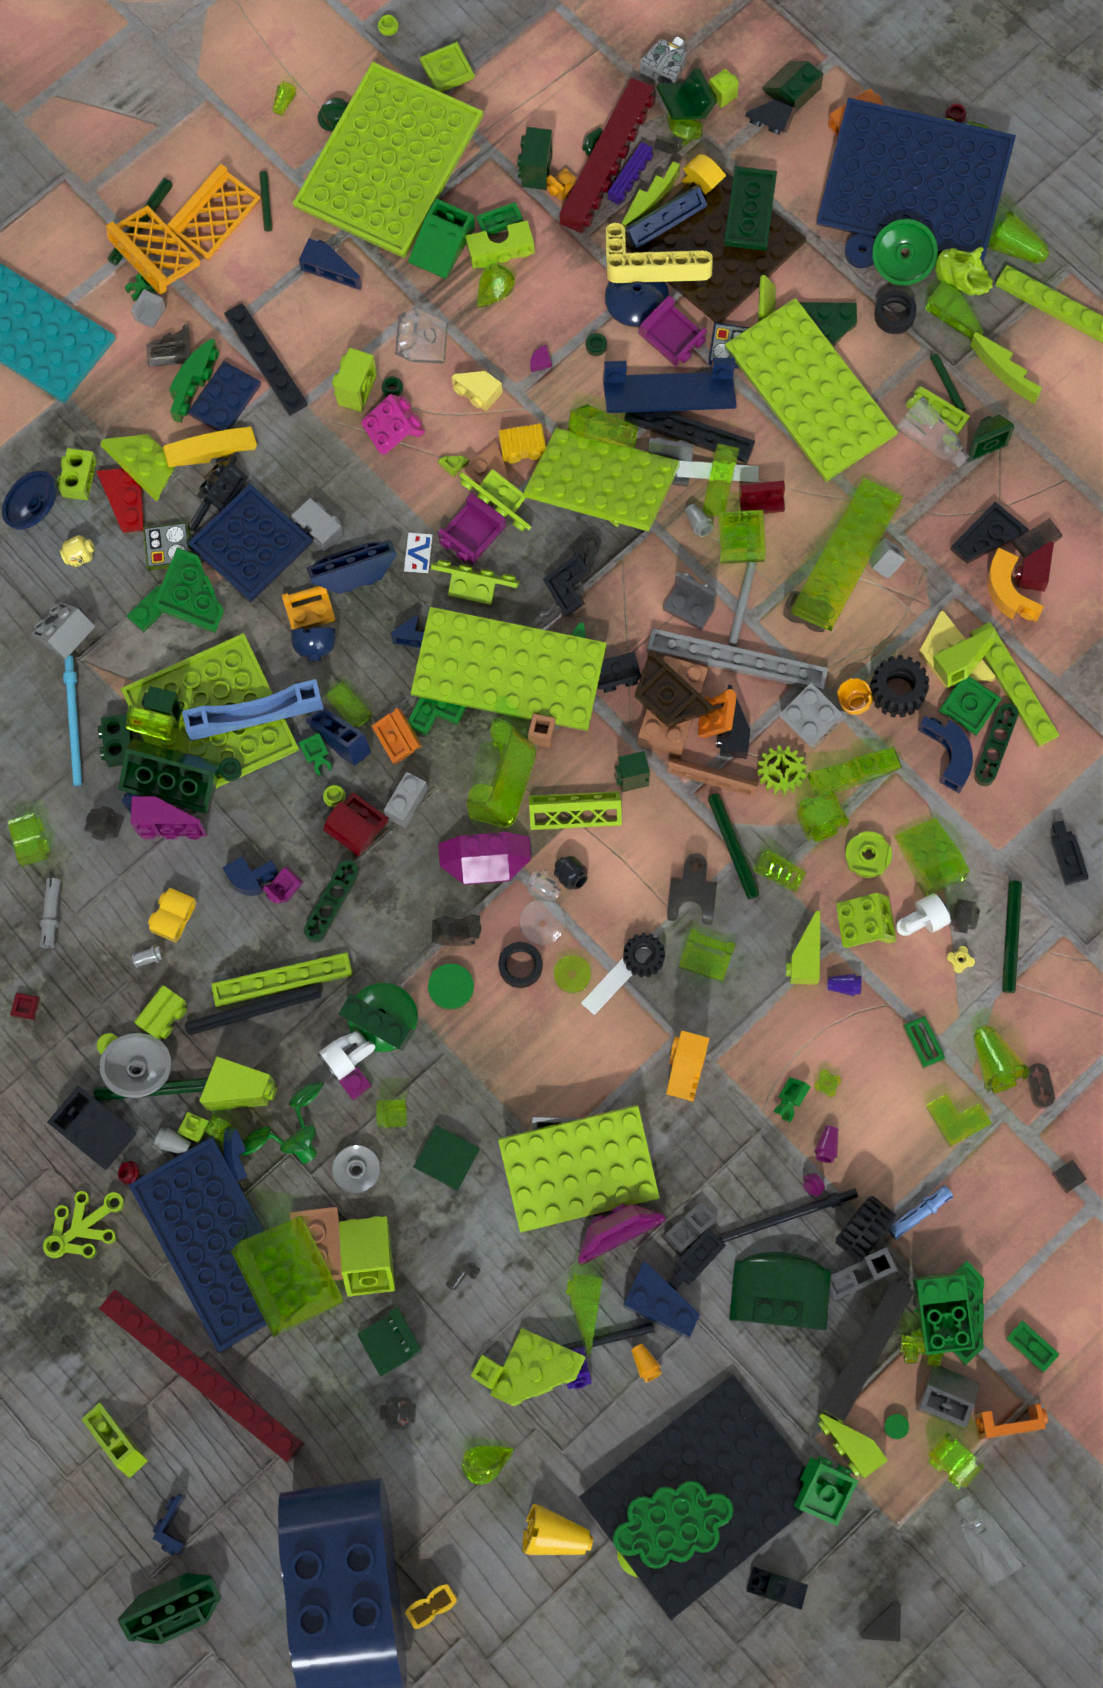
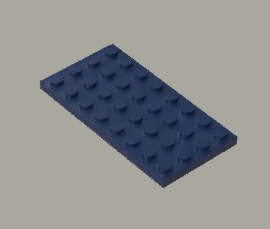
[129,1137,305,1353]

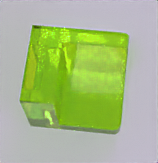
[376,1100,407,1128]

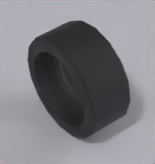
[874,290,917,334]
[498,942,543,988]

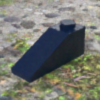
[299,238,362,290]
[305,708,371,766]

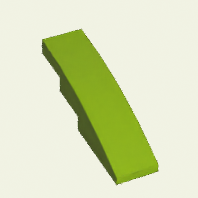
[622,161,680,236]
[970,332,1042,404]

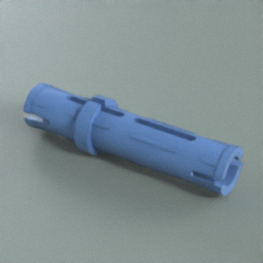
[888,1185,954,1240]

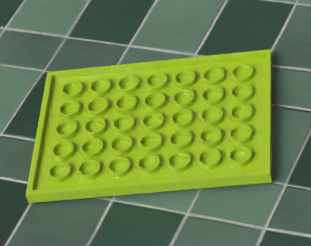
[292,62,484,259]

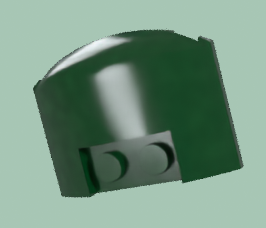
[729,1252,831,1331]

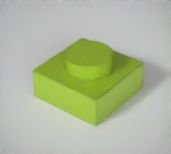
[470,1355,504,1389]

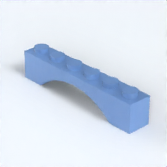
[182,679,324,741]

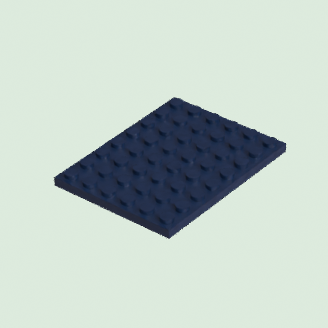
[816,98,1016,263]

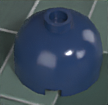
[290,628,336,661]

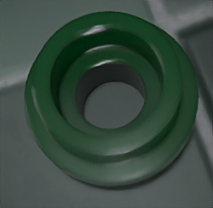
[382,376,403,397]

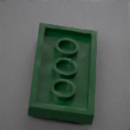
[724,166,777,251]

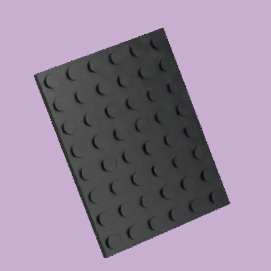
[578,1374,806,1621]

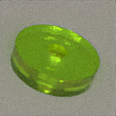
[554,955,591,994]

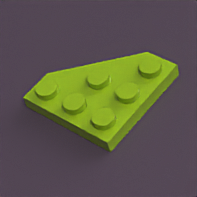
[490,1328,586,1407]

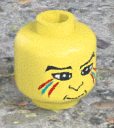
[60,535,95,568]

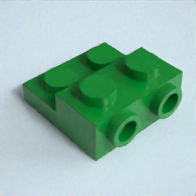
[794,1455,859,1526]

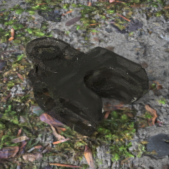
[667,853,717,925]

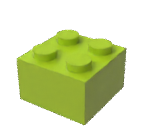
[332,348,377,413]

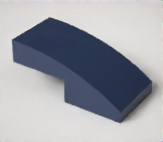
[223,1127,247,1181]

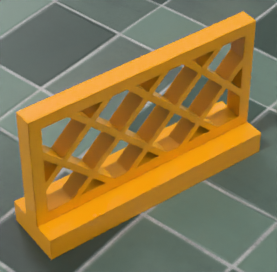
[167,164,261,261]
[106,205,201,295]

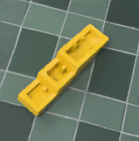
[163,427,257,467]

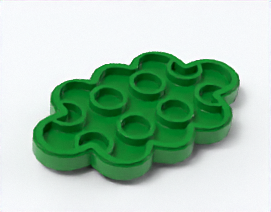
[613,1481,733,1569]

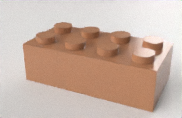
[638,655,708,759]

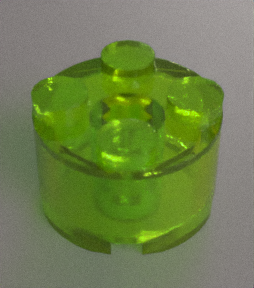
[796,790,849,842]
[927,1432,985,1489]

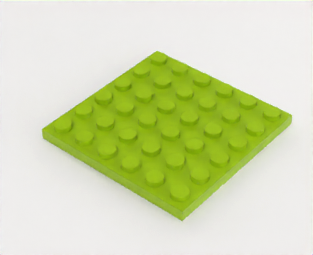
[120,633,299,807]

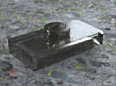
[1012,518,1063,558]

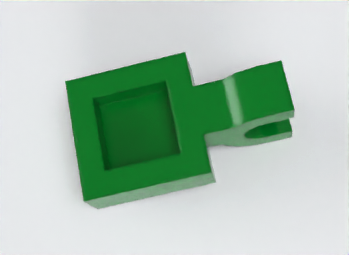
[773,1077,811,1123]

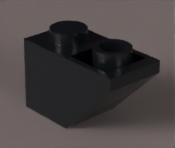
[745,100,797,135]
[746,1567,808,1610]

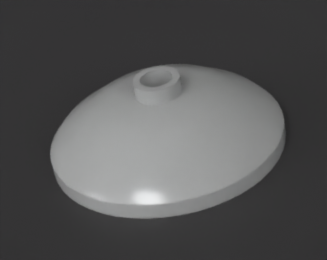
[100,1033,171,1098]

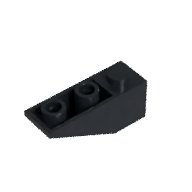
[716,685,751,759]

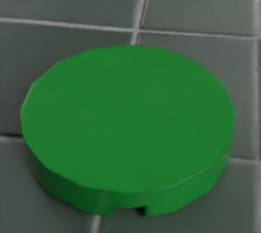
[428,963,474,1010]

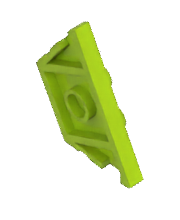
[101,434,176,501]

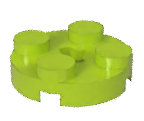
[845,831,892,878]

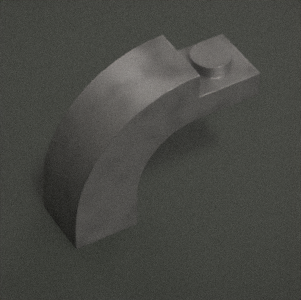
[830,1247,898,1301]

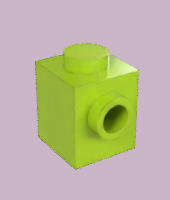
[709,68,739,108]

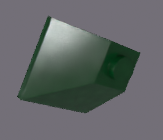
[966,415,1015,462]

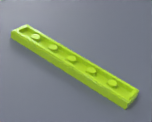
[211,952,353,1007]

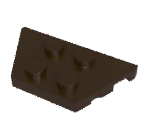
[635,650,715,728]

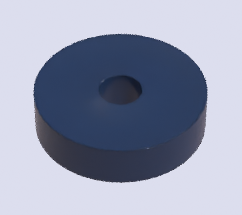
[845,234,875,268]

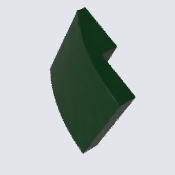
[413,1125,480,1191]

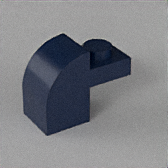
[222,856,279,896]

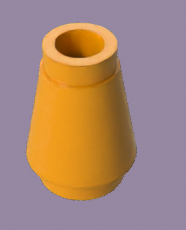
[631,1344,662,1382]

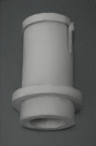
[132,945,163,968]

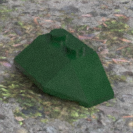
[118,1573,222,1644]

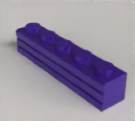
[608,142,654,205]

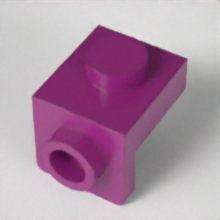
[262,867,304,904]

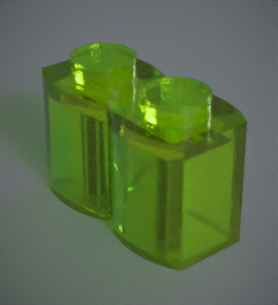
[7,813,51,867]

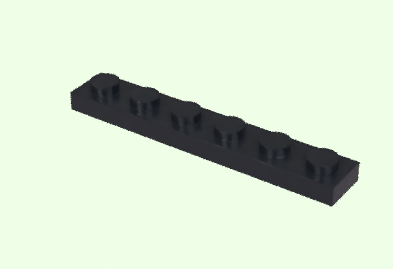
[224,303,308,416]
[624,411,755,464]

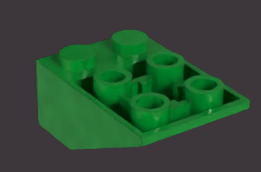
[408,198,475,279]
[912,1272,975,1355]

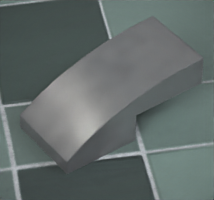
[664,1201,718,1254]

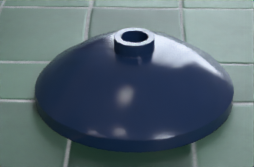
[605,281,669,327]
[2,471,57,530]

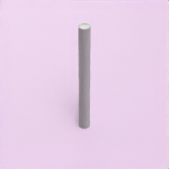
[728,562,756,647]

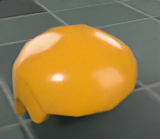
[837,678,873,715]

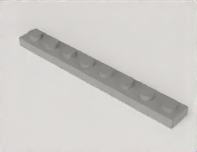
[647,628,828,692]

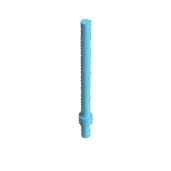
[63,655,82,786]

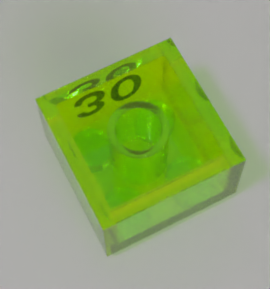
[717,510,766,564]

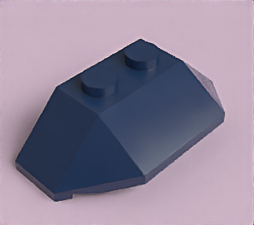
[306,540,397,594]

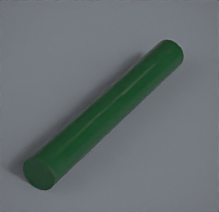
[259,171,272,232]
[930,354,966,412]

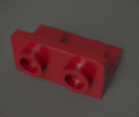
[739,480,785,516]

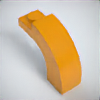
[987,548,1044,622]

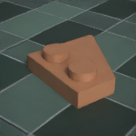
[465,442,511,485]

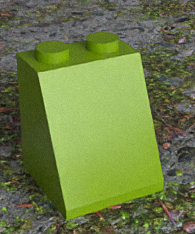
[199,1057,277,1111]
[339,1216,395,1297]

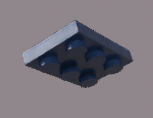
[188,361,261,431]

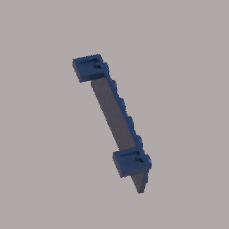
[602,358,737,413]

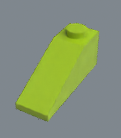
[785,911,821,985]
[81,1402,148,1478]

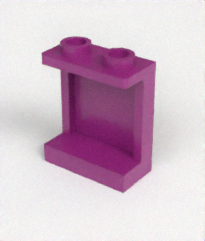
[638,295,708,367]
[438,492,506,565]

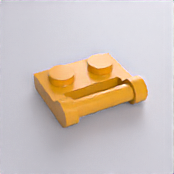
[281,586,336,630]

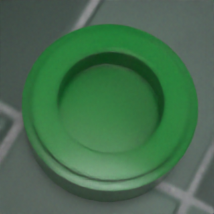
[884,1414,909,1440]

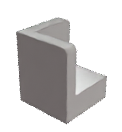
[131,289,166,328]
[868,538,906,578]

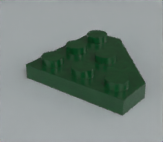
[799,302,857,347]

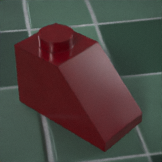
[1015,542,1054,592]

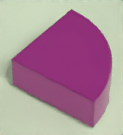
[530,345,552,373]

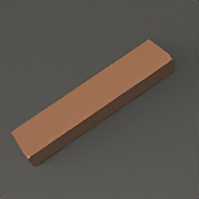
[667,757,759,797]

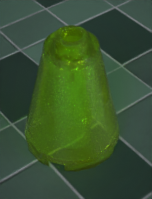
[987,210,1050,264]
[973,1025,1030,1094]

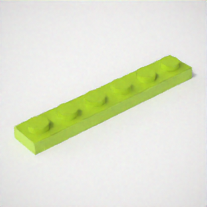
[995,265,1103,343]
[969,622,1059,747]

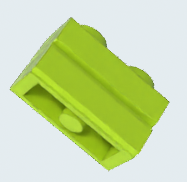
[134,985,188,1040]

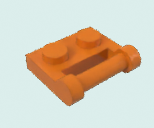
[698,689,736,738]

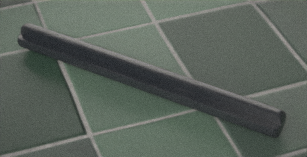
[185,985,321,1035]

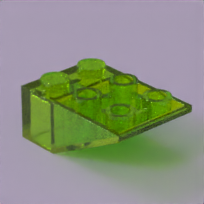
[894,817,970,897]

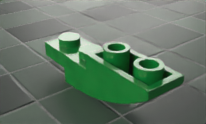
[169,339,219,423]

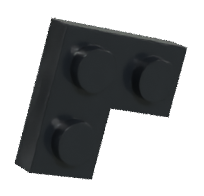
[543,553,592,616]

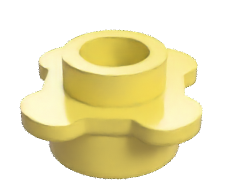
[947,946,975,973]

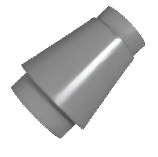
[685,504,714,537]
[154,1127,191,1154]

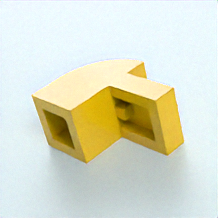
[682,154,726,194]

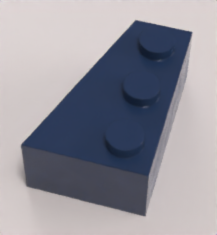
[623,1261,700,1339]

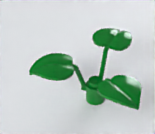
[238,1081,324,1164]

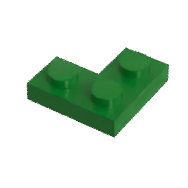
[408,697,467,735]

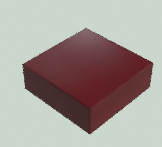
[10,993,40,1021]

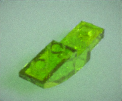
[807,747,902,796]

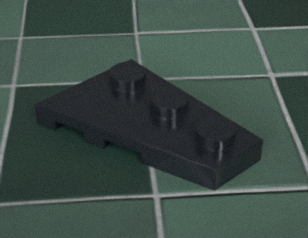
[950,502,1029,564]

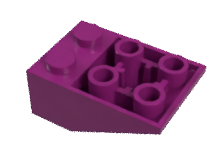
[131,796,207,840]

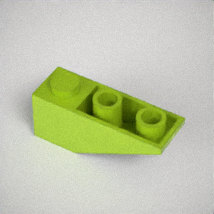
[934,626,995,687]
[817,1414,888,1479]

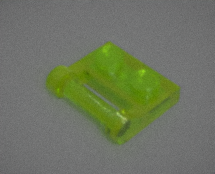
[678,929,736,983]

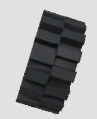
[623,933,665,978]

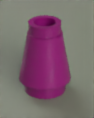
[814,1126,839,1163]

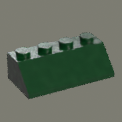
[118,739,221,814]

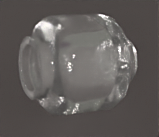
[526,869,561,903]

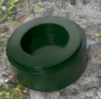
[586,333,607,356]
[219,757,242,782]

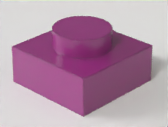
[339,1067,372,1101]

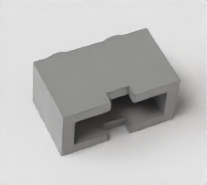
[291,498,343,553]
[384,772,428,828]

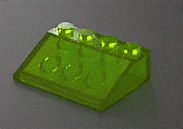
[231,1216,344,1338]

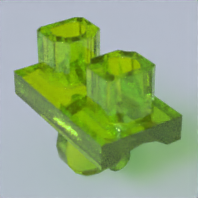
[900,1329,945,1366]

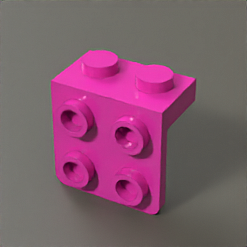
[362,394,425,455]

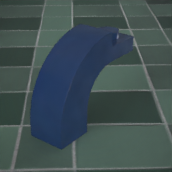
[918,716,973,794]

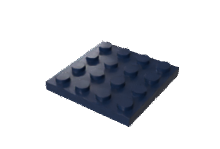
[187,484,313,603]

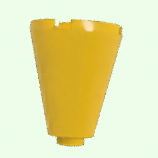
[522,1504,593,1555]

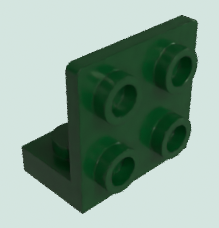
[656,69,717,120]
[358,1307,423,1376]

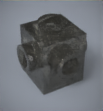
[84,806,124,841]

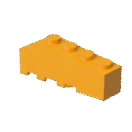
[666,1030,710,1102]

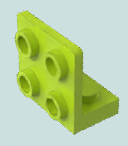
[836,892,897,948]

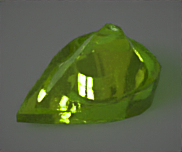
[666,112,703,146]
[477,263,515,308]
[461,1446,514,1485]

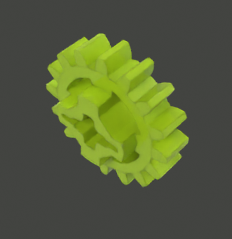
[757,745,807,796]

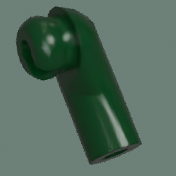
[582,127,603,156]

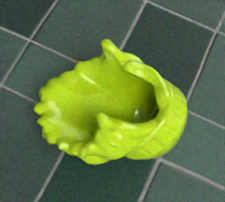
[935,247,993,296]

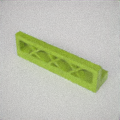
[529,791,622,830]

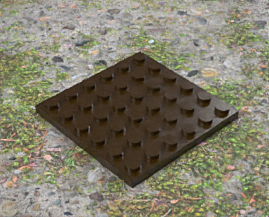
[625,163,806,323]

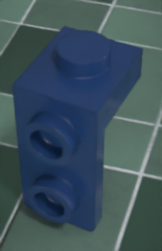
[153,1493,187,1555]

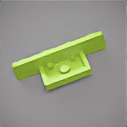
[458,469,531,532]
[431,560,521,605]

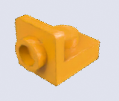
[547,168,577,201]

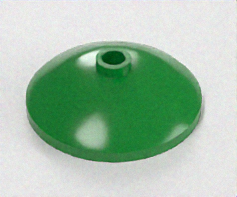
[872,219,938,285]
[348,983,418,1052]

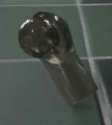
[654,136,683,154]
[446,1262,481,1291]

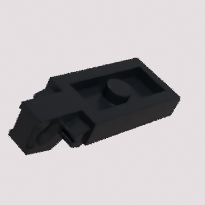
[1051,820,1089,886]
[669,1229,726,1290]

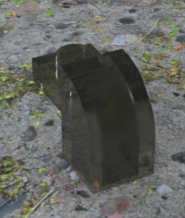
[432,914,481,946]

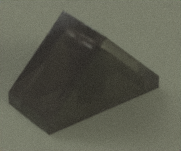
[858,1600,901,1642]

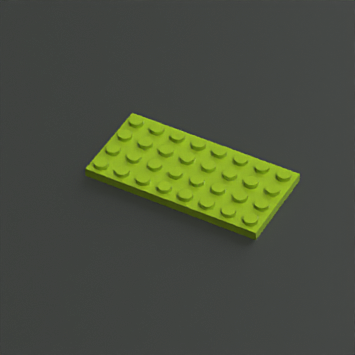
[724,298,898,482]
[410,607,607,731]

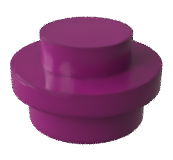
[803,1173,825,1197]

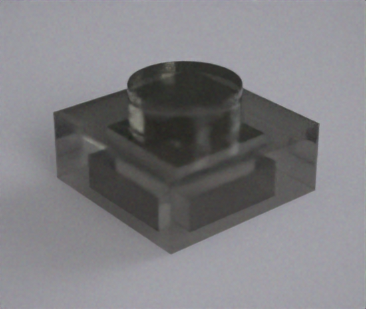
[1052,1160,1087,1193]

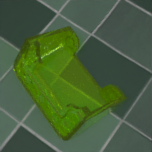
[466,717,536,828]

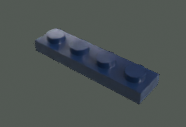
[625,186,707,249]

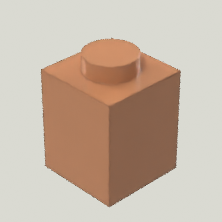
[528,714,556,748]

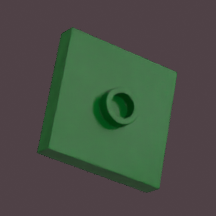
[938,676,1002,736]

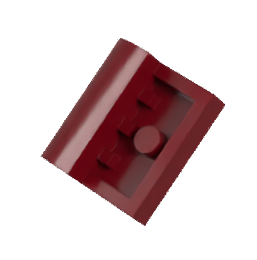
[323,793,389,856]

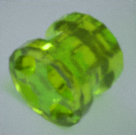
[203,1115,233,1143]

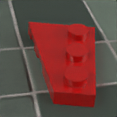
[96,468,144,533]

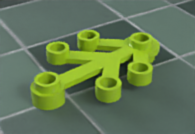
[43,1191,125,1259]

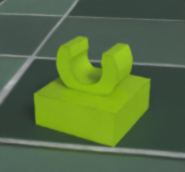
[177,1112,210,1144]

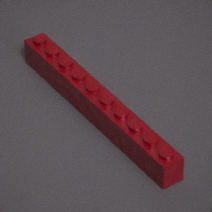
[99,1289,305,1463]

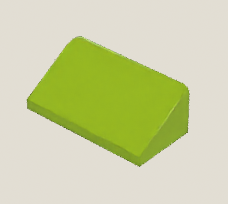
[758,275,776,322]

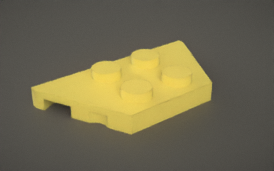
[919,611,996,688]

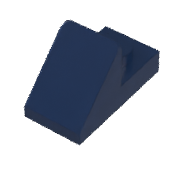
[391,615,425,648]

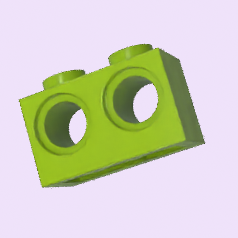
[57,448,97,501]

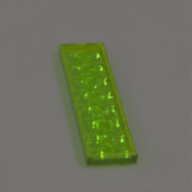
[790,478,903,632]

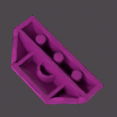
[438,832,531,885]
[578,1204,666,1266]

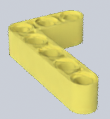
[606,223,713,283]

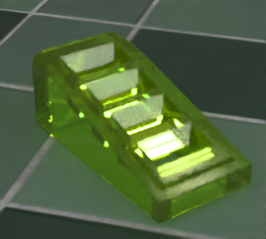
[753,849,807,892]

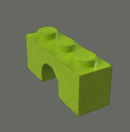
[465,220,535,269]

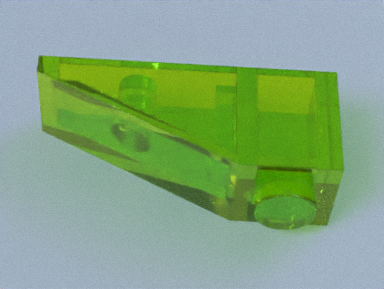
[925,281,984,341]
[568,404,638,448]
[703,444,739,518]
[566,1273,603,1355]

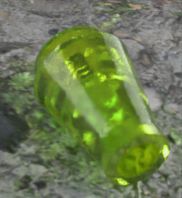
[272,81,297,116]

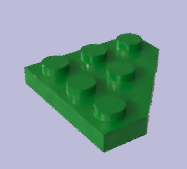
[152,547,224,633]
[914,1261,984,1365]

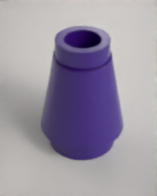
[828,973,862,997]

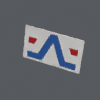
[404,533,433,573]

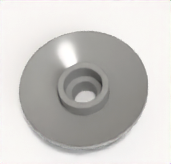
[332,1145,380,1193]

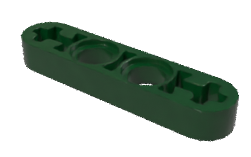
[974,703,1019,786]
[304,860,359,943]

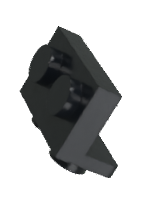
[597,652,641,693]

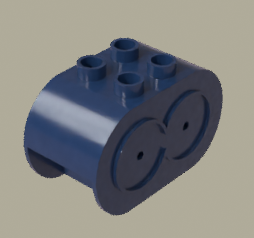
[278,1478,407,1688]

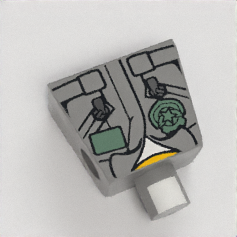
[640,37,687,83]

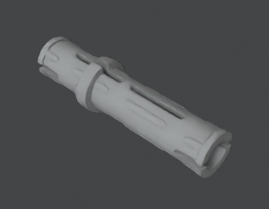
[39,878,61,948]

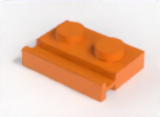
[372,708,422,764]

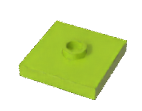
[419,42,475,93]

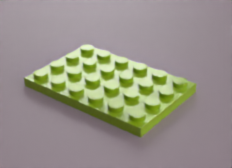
[524,428,680,532]
[498,1105,660,1233]

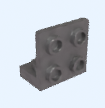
[649,437,694,487]
[663,572,717,631]

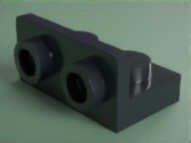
[197,461,249,512]

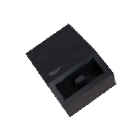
[47,1085,137,1170]

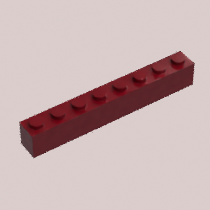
[559,78,656,234]

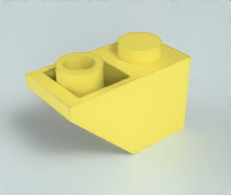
[452,371,503,412]

